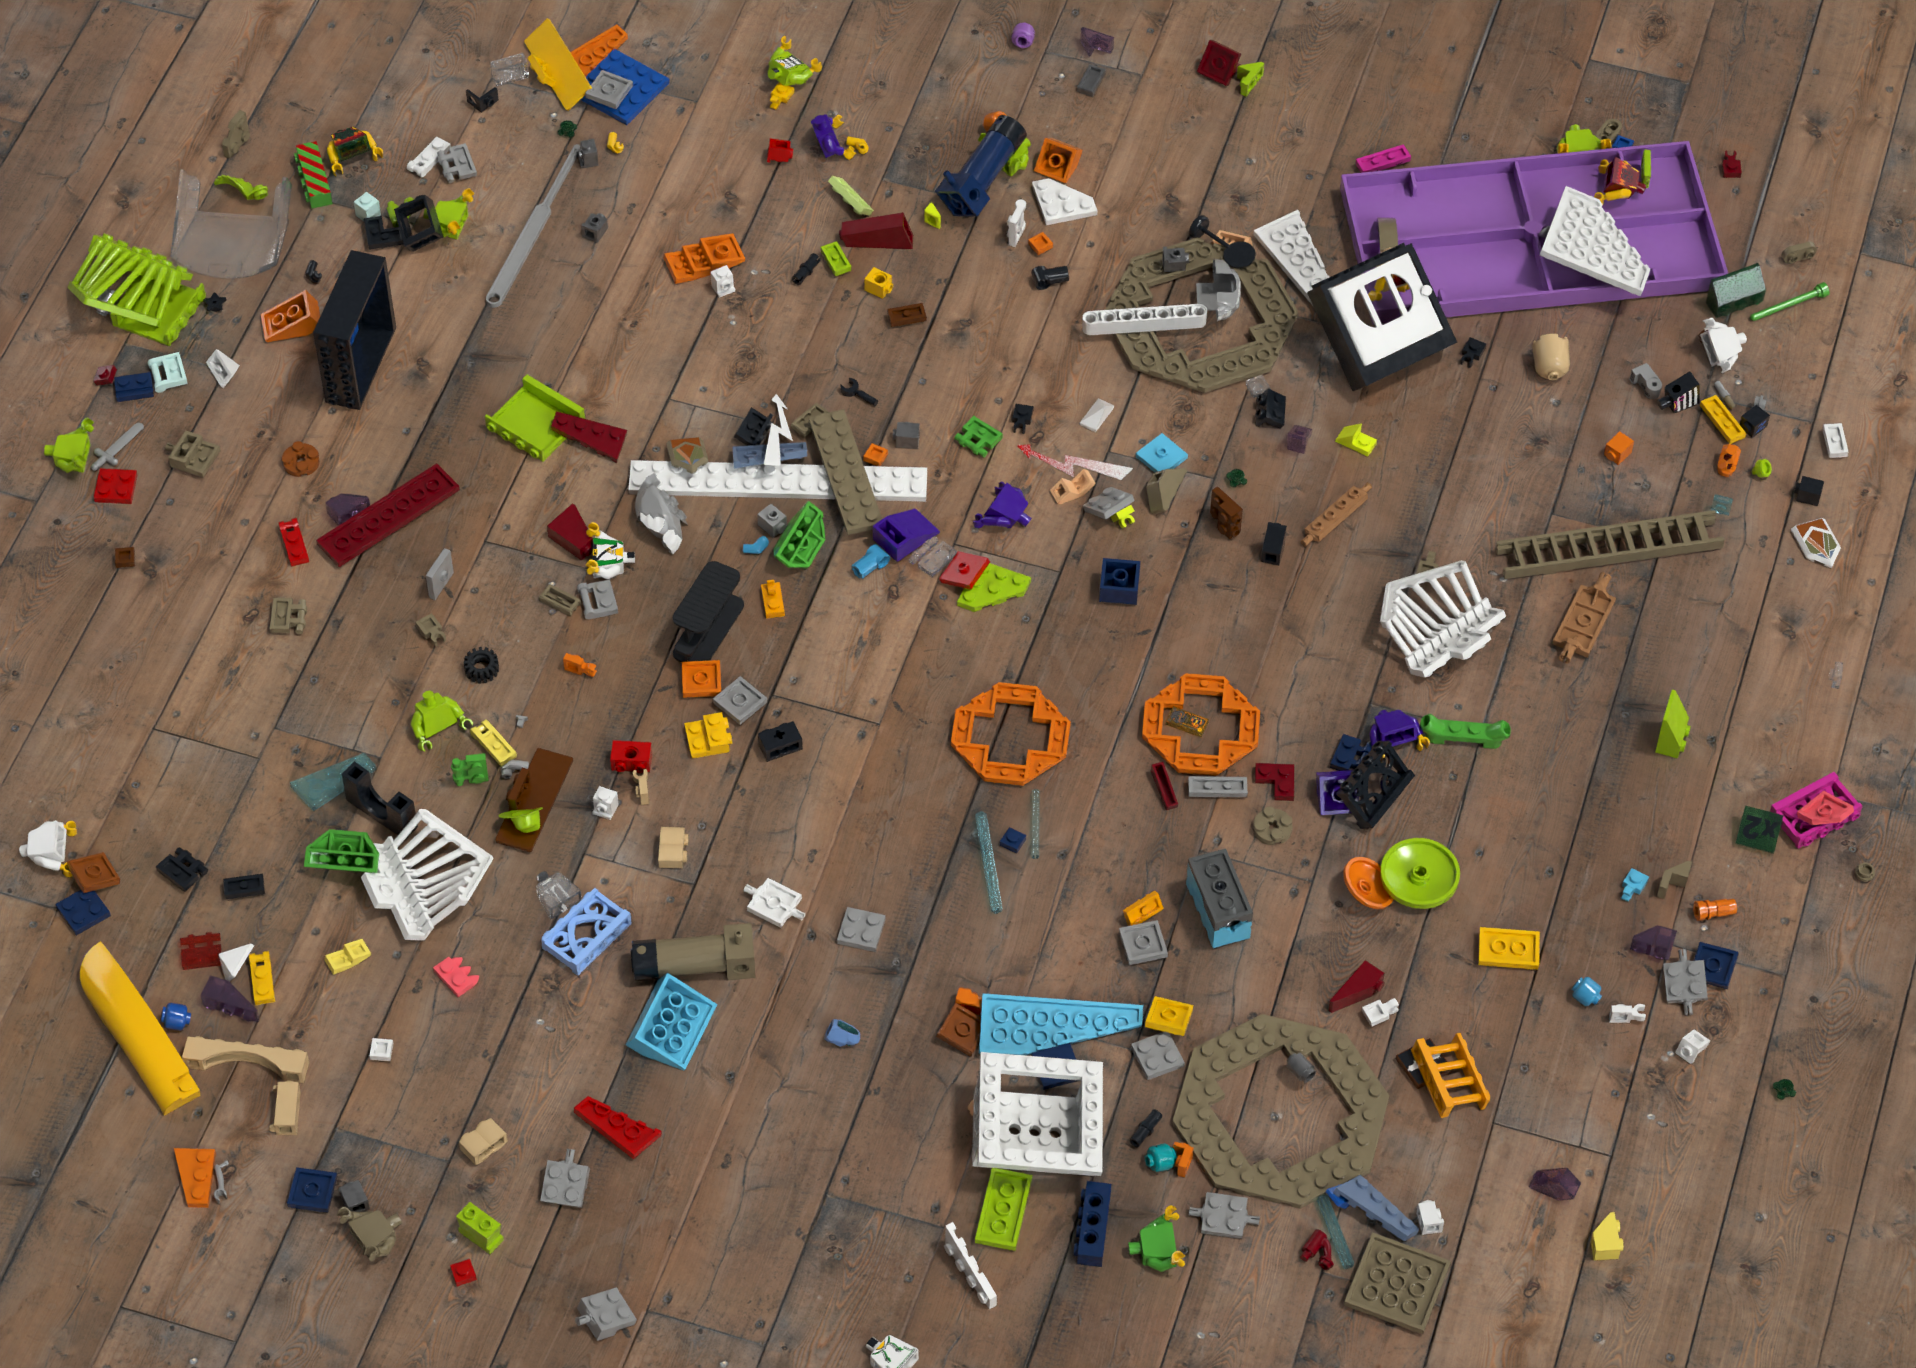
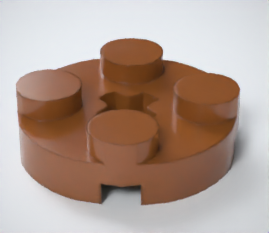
[282,441,320,477]

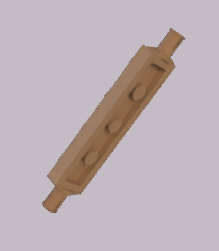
[1300,482,1372,547]

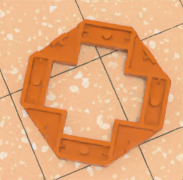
[1142,673,1260,776]
[951,682,1071,786]

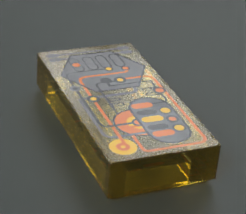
[1166,706,1209,738]

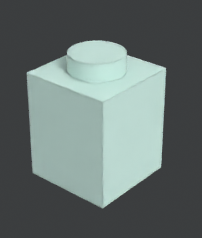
[354,192,381,221]

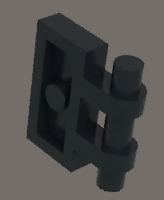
[156,847,208,892]

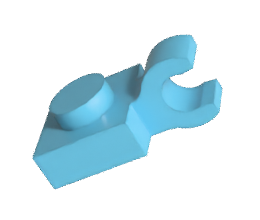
[1621,868,1649,902]

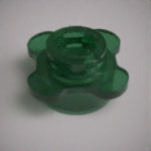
[558,120,577,138]
[1226,469,1247,487]
[1773,1079,1796,1100]

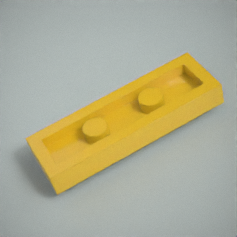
[1700,395,1746,444]

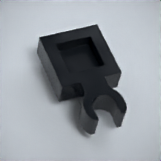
[1461,337,1486,368]
[1012,404,1034,434]

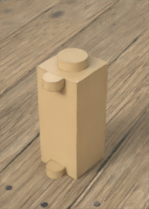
[269,1080,301,1135]

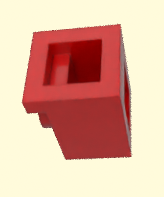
[767,138,793,163]

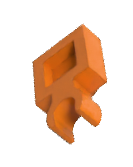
[563,653,597,677]

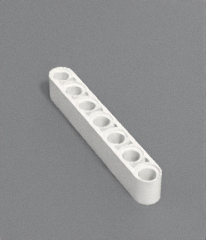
[1082,304,1207,335]

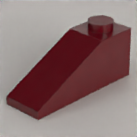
[1328,960,1385,1013]

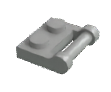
[577,579,618,619]

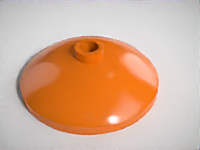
[1343,857,1394,909]

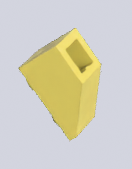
[1591,1212,1624,1261]

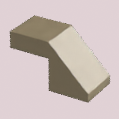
[1657,861,1692,899]

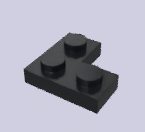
[364,216,404,250]

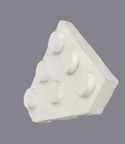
[1032,178,1097,225]

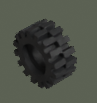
[464,647,499,684]

